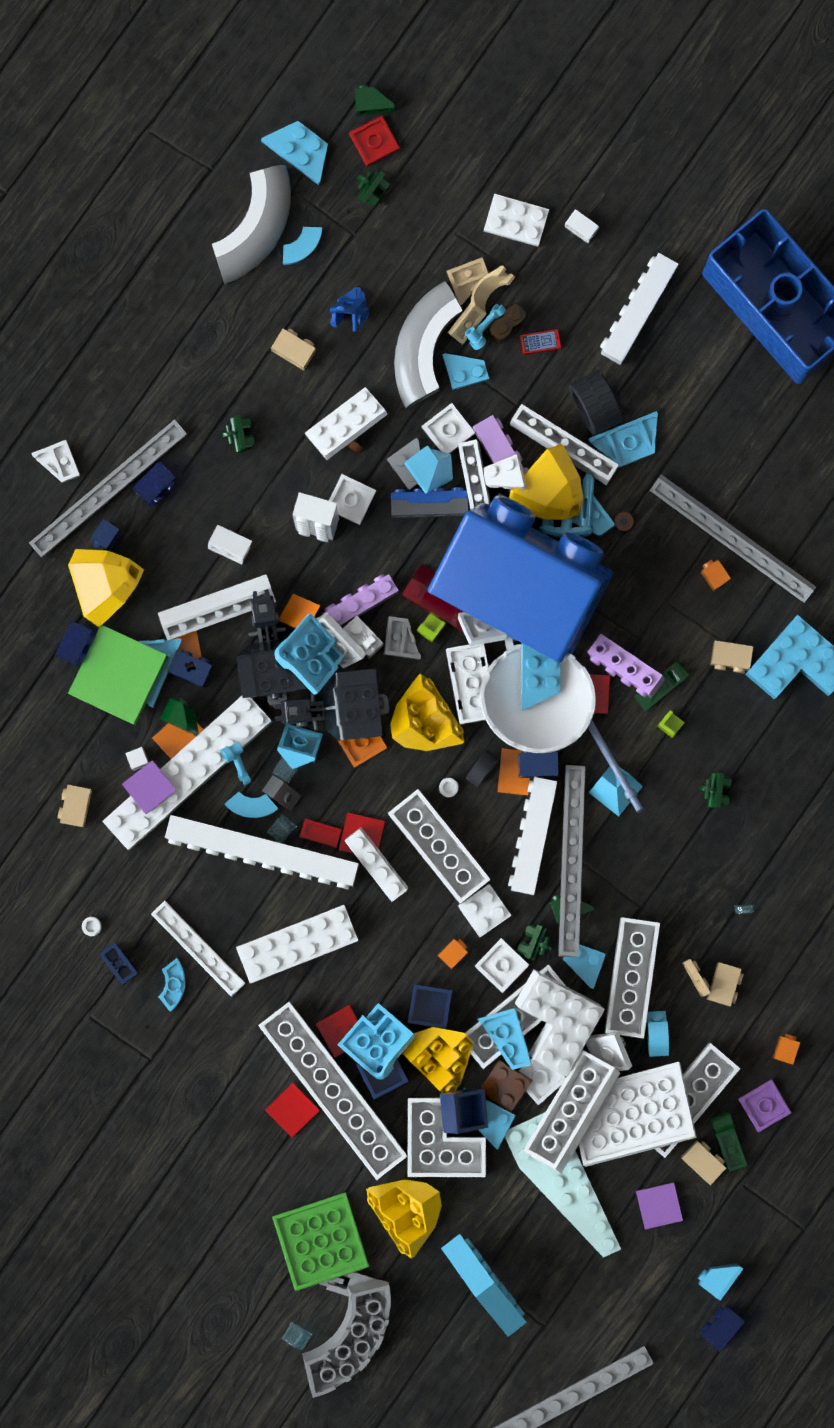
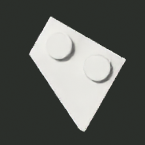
[32,440,80,483]
[482,454,527,490]

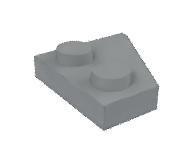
[387,438,420,490]
[383,616,421,660]

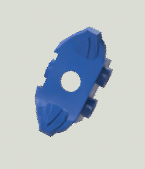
[330,287,369,331]

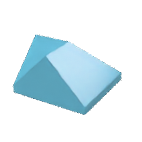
[404,446,453,494]
[277,724,323,769]
[589,766,643,816]

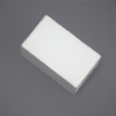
[565,210,599,243]
[126,747,149,771]

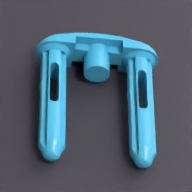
[539,473,594,538]

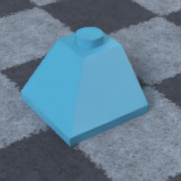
[698,1263,743,1301]

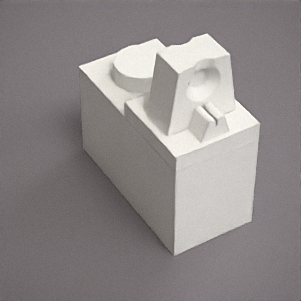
[343,616,383,659]

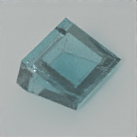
[267,815,296,844]
[282,1322,311,1350]

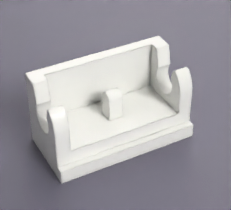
[208,525,252,564]

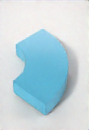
[283,227,322,265]
[225,792,278,818]
[159,958,185,1012]

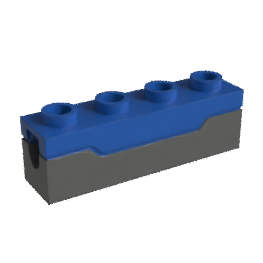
[391,487,468,518]

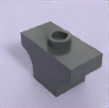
[262,775,302,811]

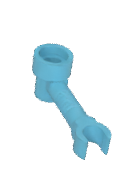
[465,304,506,350]
[220,742,251,786]

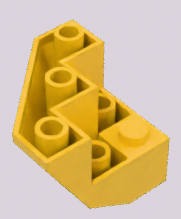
[509,444,583,520]
[68,549,144,627]
[390,674,464,751]
[402,1027,474,1093]
[366,1180,442,1259]

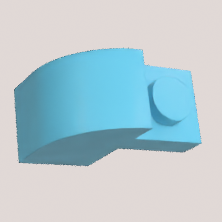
[646,1011,669,1057]

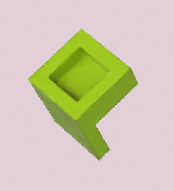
[417,614,446,643]
[657,710,684,738]

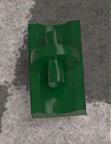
[357,171,390,206]
[221,415,255,453]
[699,773,732,808]
[518,925,553,961]

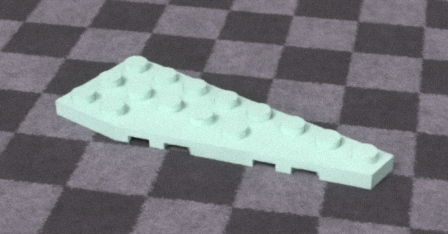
[505,1112,621,1257]

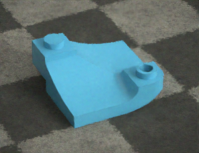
[275,613,345,694]
[338,1003,416,1079]

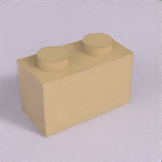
[271,329,316,370]
[710,641,753,673]
[58,785,92,828]
[707,963,743,1006]
[681,1141,726,1185]

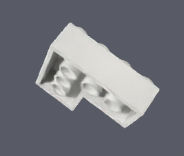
[515,970,605,1077]
[408,1098,486,1177]

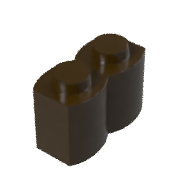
[489,304,526,344]

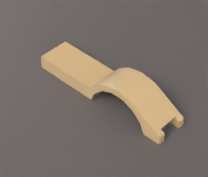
[447,266,515,345]

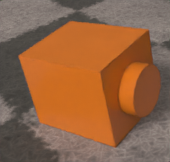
[701,560,731,591]
[438,939,468,969]
[773,1034,800,1065]

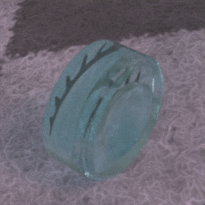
[734,904,754,913]

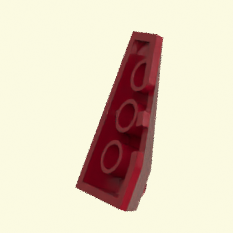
[402,564,464,633]

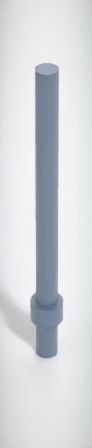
[588,719,644,813]

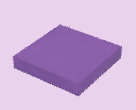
[122,760,176,815]
[738,1079,791,1132]
[636,1182,683,1229]

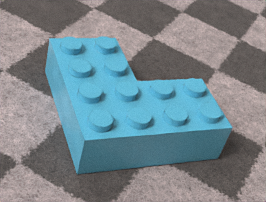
[745,615,834,699]
[441,1234,527,1337]

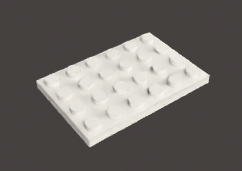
[579,1062,697,1167]

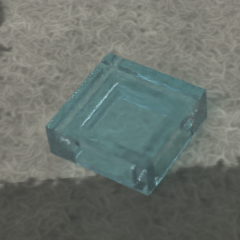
[272,757,299,783]

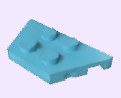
[261,121,328,185]
[588,411,658,468]
[139,638,182,708]
[521,643,560,710]

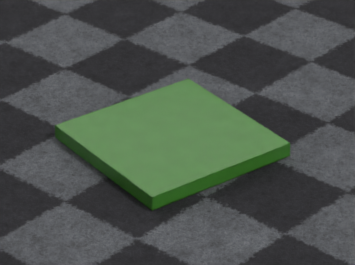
[68,625,168,725]
[272,1192,369,1291]

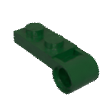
[634,661,690,711]
[710,1111,747,1172]

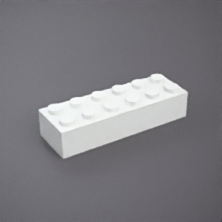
[293,492,339,542]
[388,789,490,904]
[236,905,358,983]
[604,917,660,1038]
[465,965,565,1069]
[655,1043,740,1158]
[523,1050,620,1174]

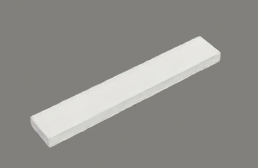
[151,901,245,997]

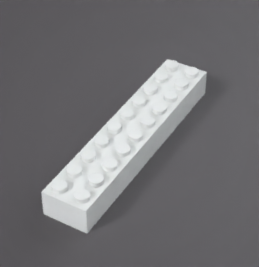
[102,696,272,851]
[165,815,359,889]
[258,1002,407,1180]

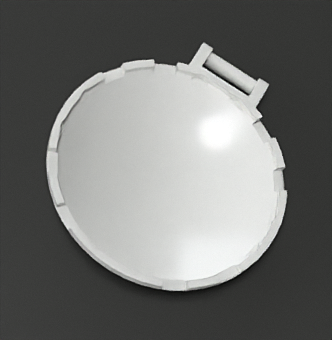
[480,635,595,753]

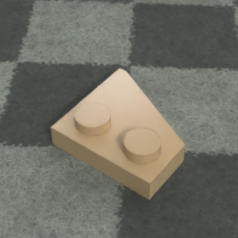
[446,258,488,305]
[682,959,710,997]

